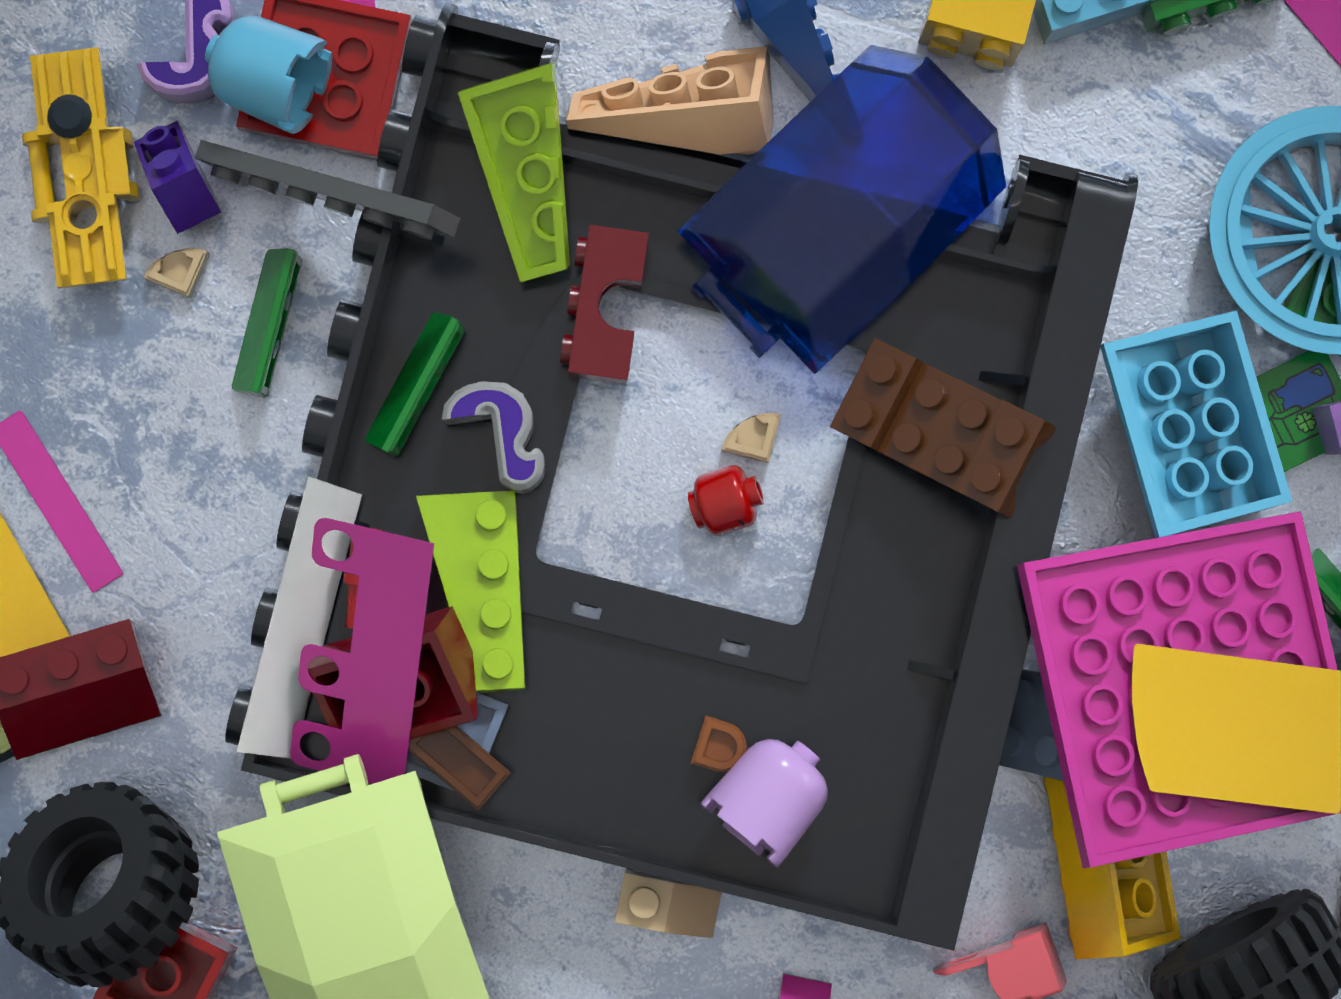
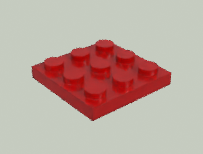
[236,0,412,159]

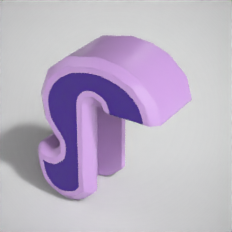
[137,0,236,104]

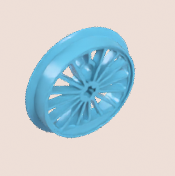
[1209,106,1341,355]

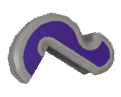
[442,381,545,494]

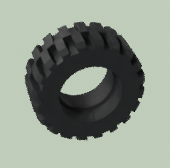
[0,782,199,988]
[1150,889,1341,999]

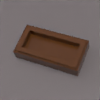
[408,726,511,811]

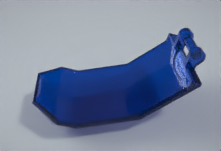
[677,45,1006,374]

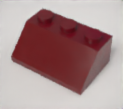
[308,606,478,739]
[0,619,162,760]

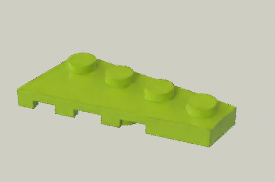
[458,62,570,282]
[416,490,525,693]

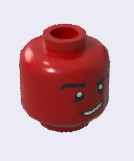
[688,465,764,536]

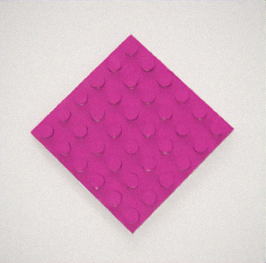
[1017,511,1341,868]

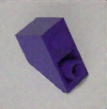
[134,121,221,234]

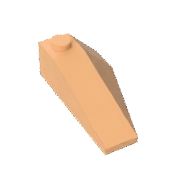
[566,46,773,155]

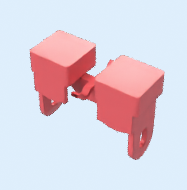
[933,923,1067,999]

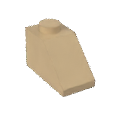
[615,869,722,938]

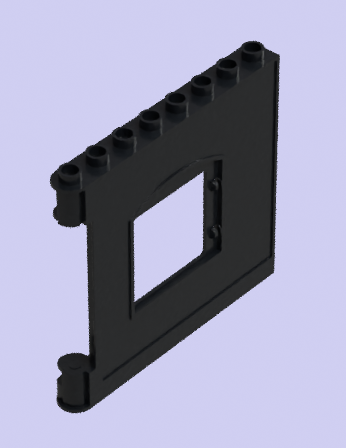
[225,3,1138,951]

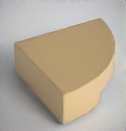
[143,248,210,298]
[721,413,781,463]

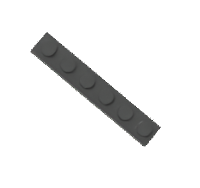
[194,140,461,240]

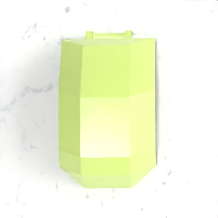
[217,754,490,999]

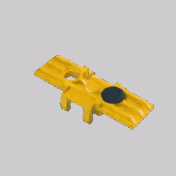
[22,47,140,289]

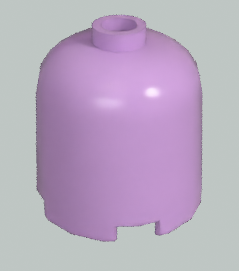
[700,739,828,868]

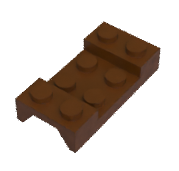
[829,338,1056,518]

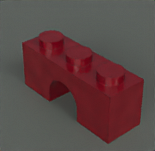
[560,225,649,385]

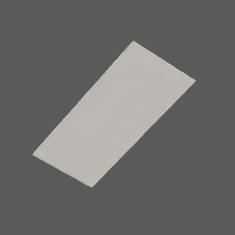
[237,476,362,759]

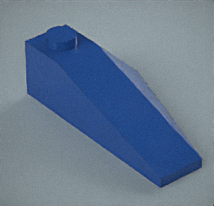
[731,0,863,150]

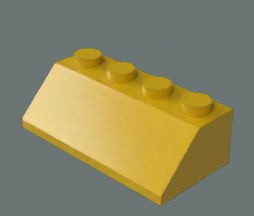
[1044,777,1181,959]

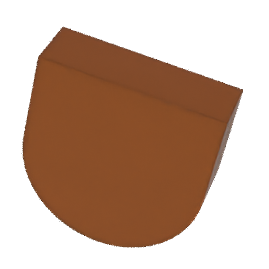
[690,715,747,772]

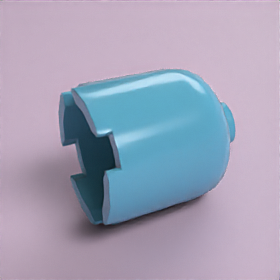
[205,15,333,134]

